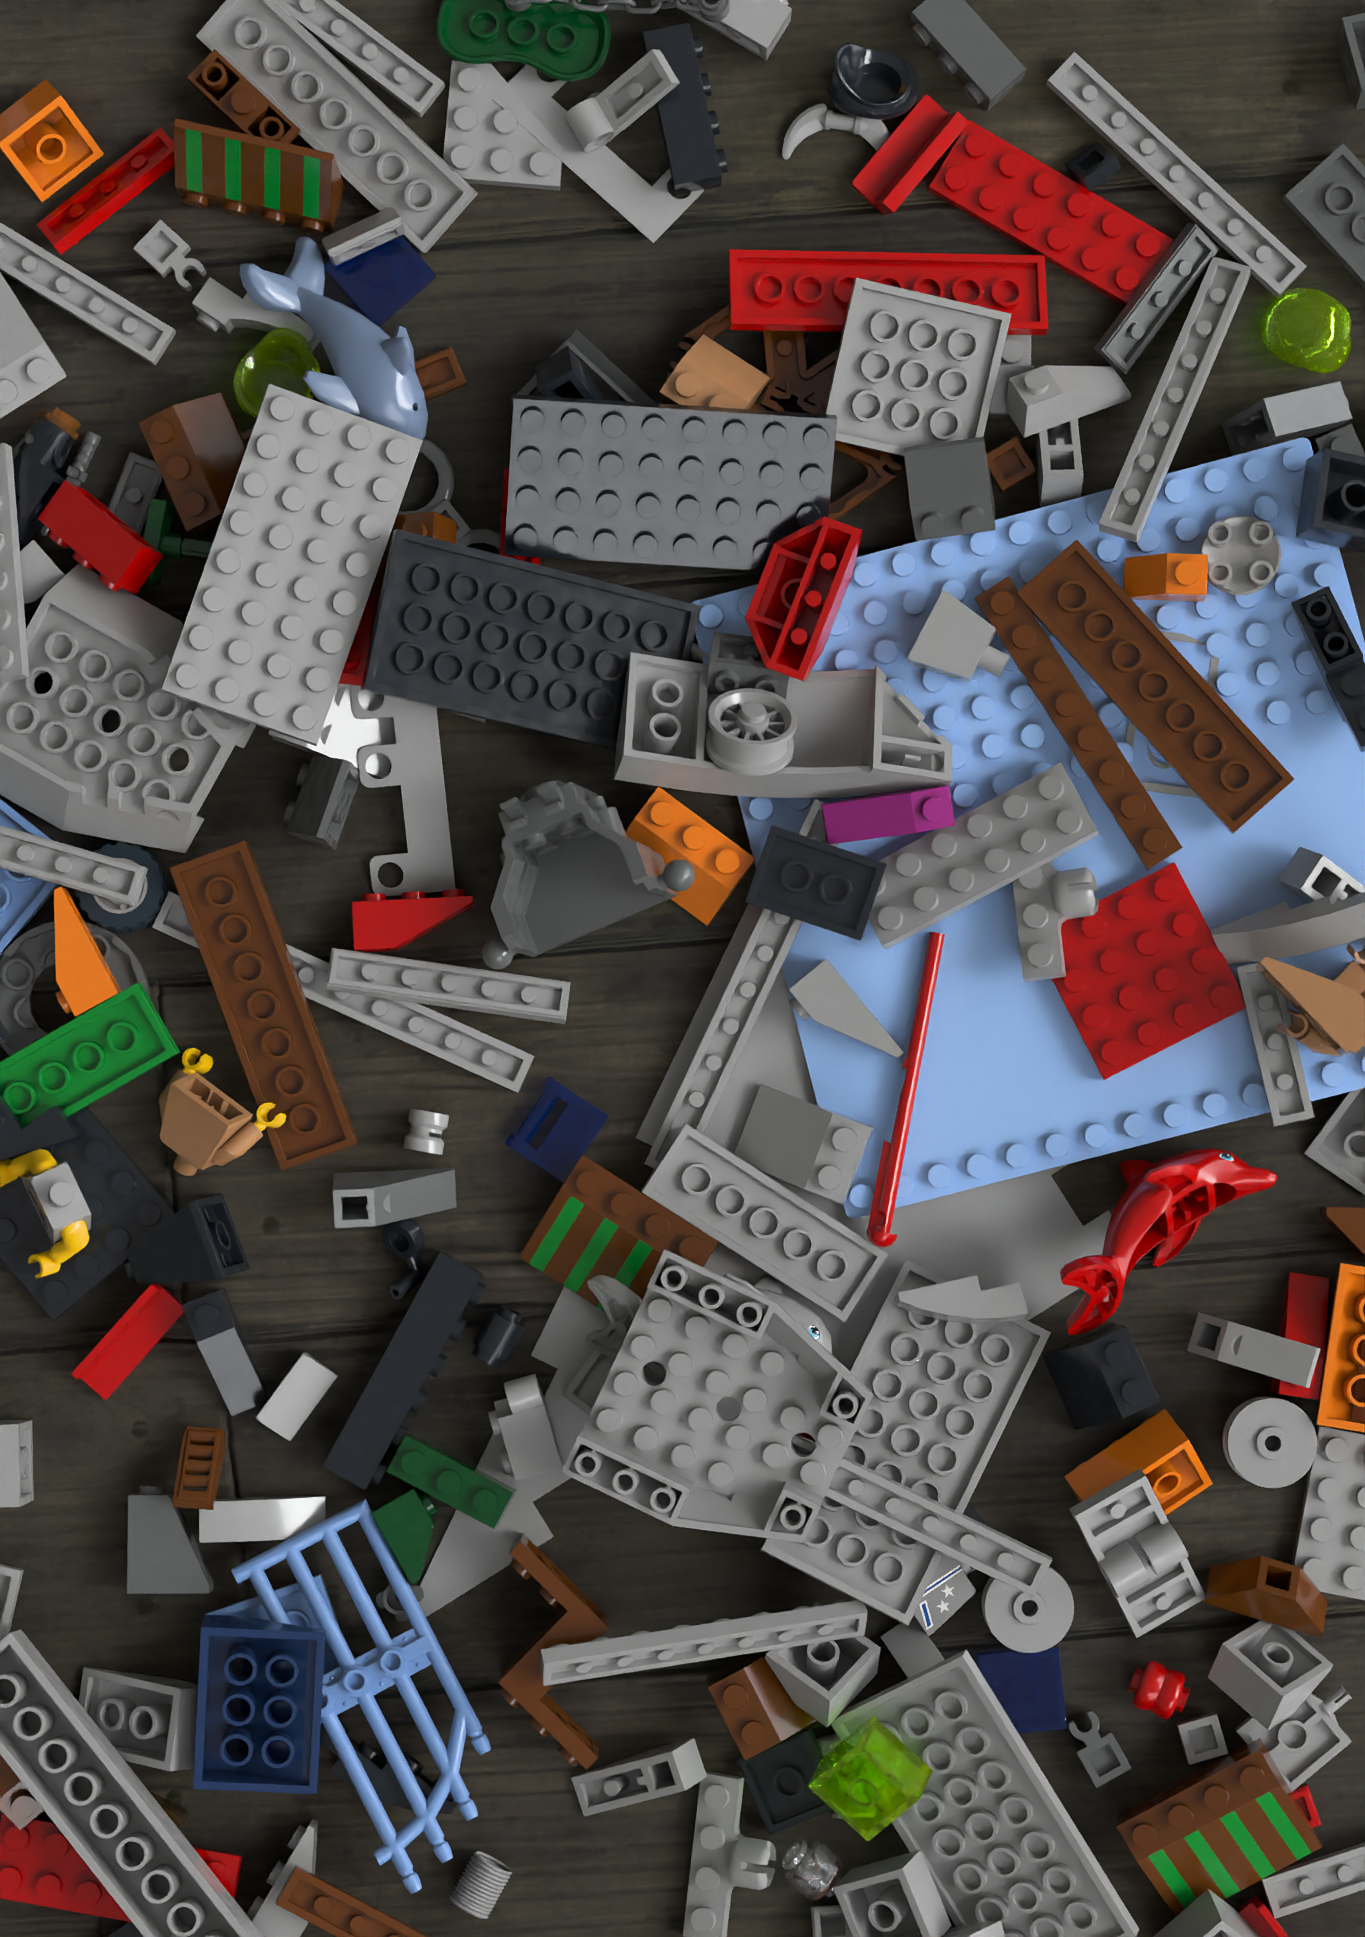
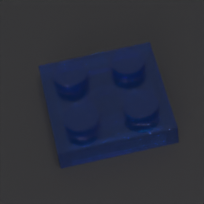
[324,235,436,327]
[977,1645,1067,1733]

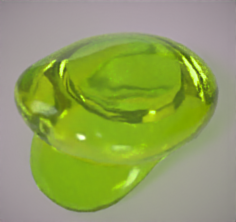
[1260,287,1351,373]
[233,328,320,419]

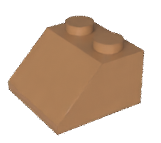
[660,334,770,409]

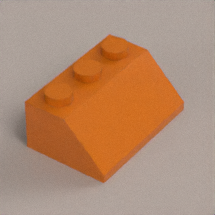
[625,786,755,926]
[1064,1409,1213,1515]

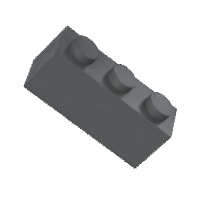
[909,0,1026,111]

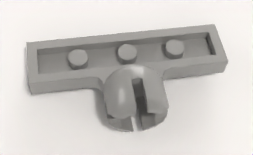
[1012,860,1099,982]
[683,1771,776,1937]

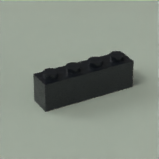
[643,23,728,196]

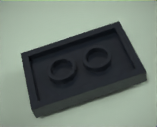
[745,825,887,941]

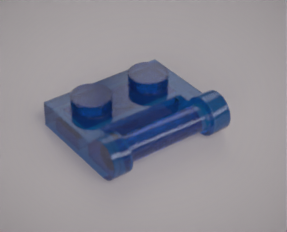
[505,1077,609,1183]

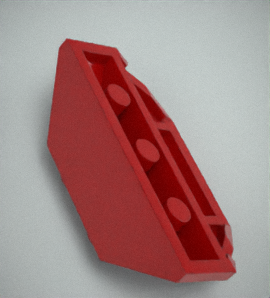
[745,516,862,682]

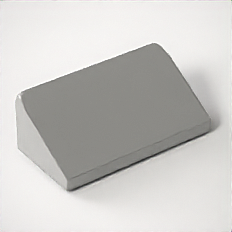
[322,207,405,266]
[255,1352,338,1441]

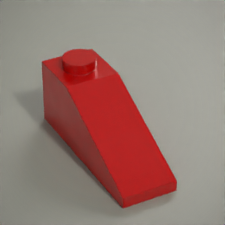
[1271,1272,1329,1400]

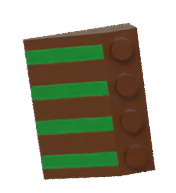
[174,118,345,234]
[519,1155,719,1313]
[1116,1738,1322,1917]

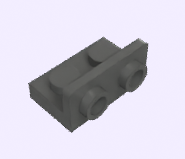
[706,632,789,699]

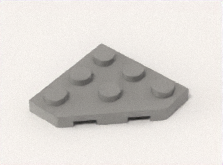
[443,61,563,191]

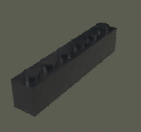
[322,1251,486,1490]

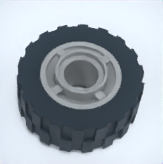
[76,842,169,934]

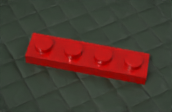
[36,127,175,255]

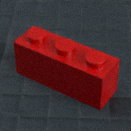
[38,480,164,594]

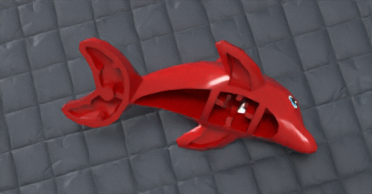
[1060,1147,1277,1335]

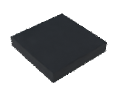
[737,1728,844,1835]

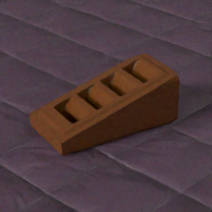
[172,1426,225,1510]

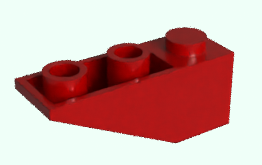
[352,889,475,952]

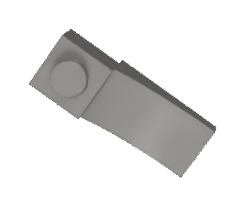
[192,277,320,352]

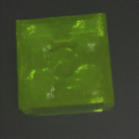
[808,1716,933,1842]

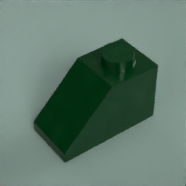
[371,1487,438,1584]

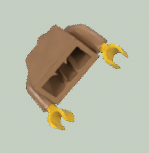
[159,1048,286,1176]

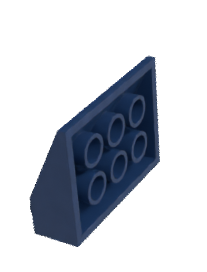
[193,1615,325,1794]

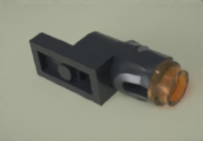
[12,406,82,548]

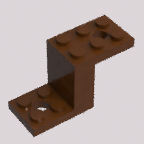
[498,1533,609,1770]

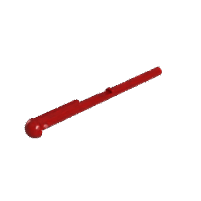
[867,932,945,1248]

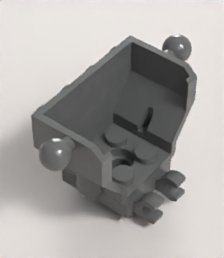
[481,780,695,969]

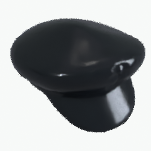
[828,42,919,120]

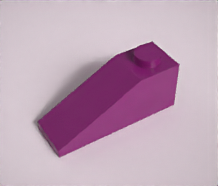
[820,785,955,844]

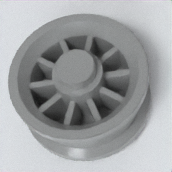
[705,688,798,776]
[1222,1396,1317,1488]
[981,1566,1074,1653]

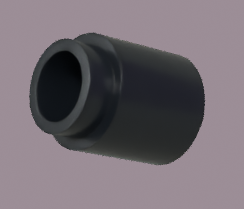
[472,1305,526,1368]

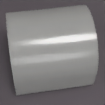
[811,1905,853,1937]

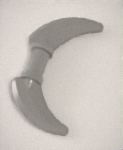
[782,103,890,160]

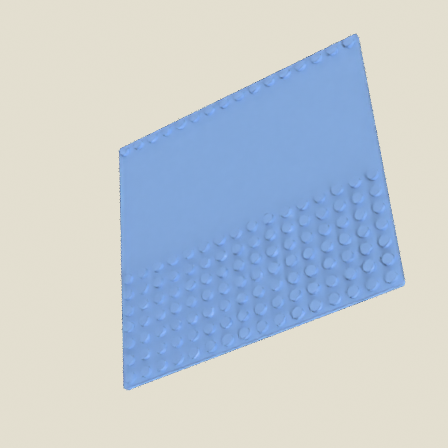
[691,437,1365,1219]

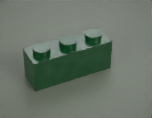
[387,1433,517,1529]

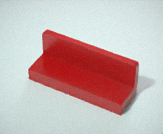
[851,95,969,216]
[71,1283,184,1400]

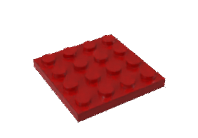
[1052,862,1246,1080]

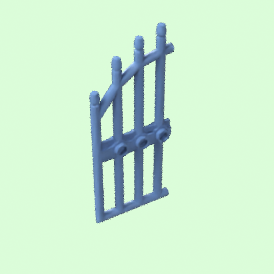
[231,1499,491,1894]

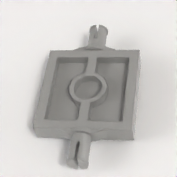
[1235,1684,1352,1792]

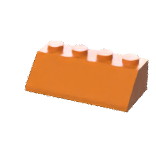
[1316,1263,1365,1432]

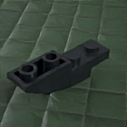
[1291,586,1365,752]
[320,1721,458,1814]

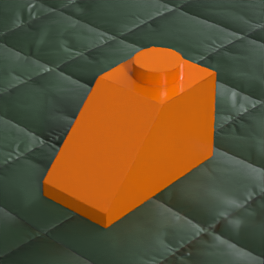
[1123,553,1208,602]

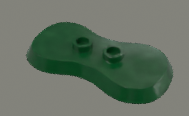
[436,0,611,81]

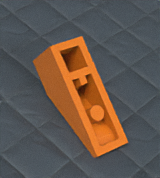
[54,887,122,1017]

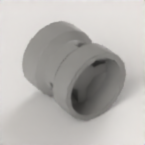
[403,1108,449,1155]

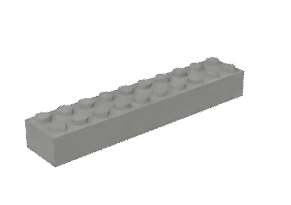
[0,1629,264,1937]

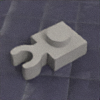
[133,220,207,292]

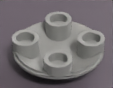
[1200,515,1281,595]

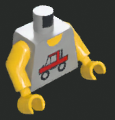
[0,1149,91,1278]

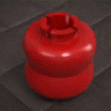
[1127,1660,1190,1719]

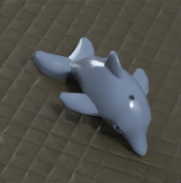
[239,237,428,440]

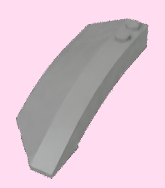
[614,652,952,798]

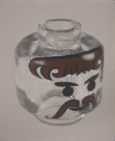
[781,1838,843,1901]

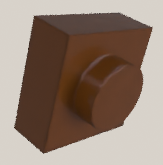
[987,437,1037,493]

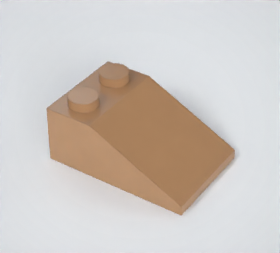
[1256,956,1365,1056]

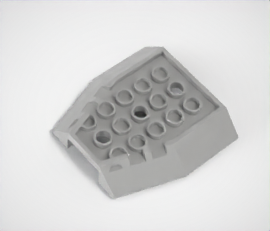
[0,564,256,853]
[561,1249,874,1543]

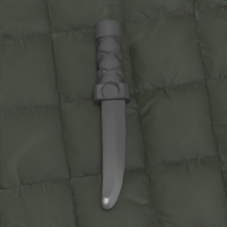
[40,431,102,536]

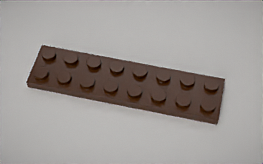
[1016,539,1294,834]
[170,840,358,1171]

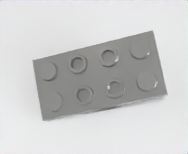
[1069,1468,1205,1638]

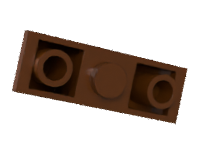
[187,49,301,144]
[1203,1556,1328,1638]

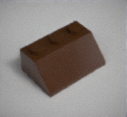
[139,392,247,535]

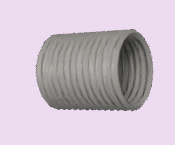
[450,1851,512,1919]

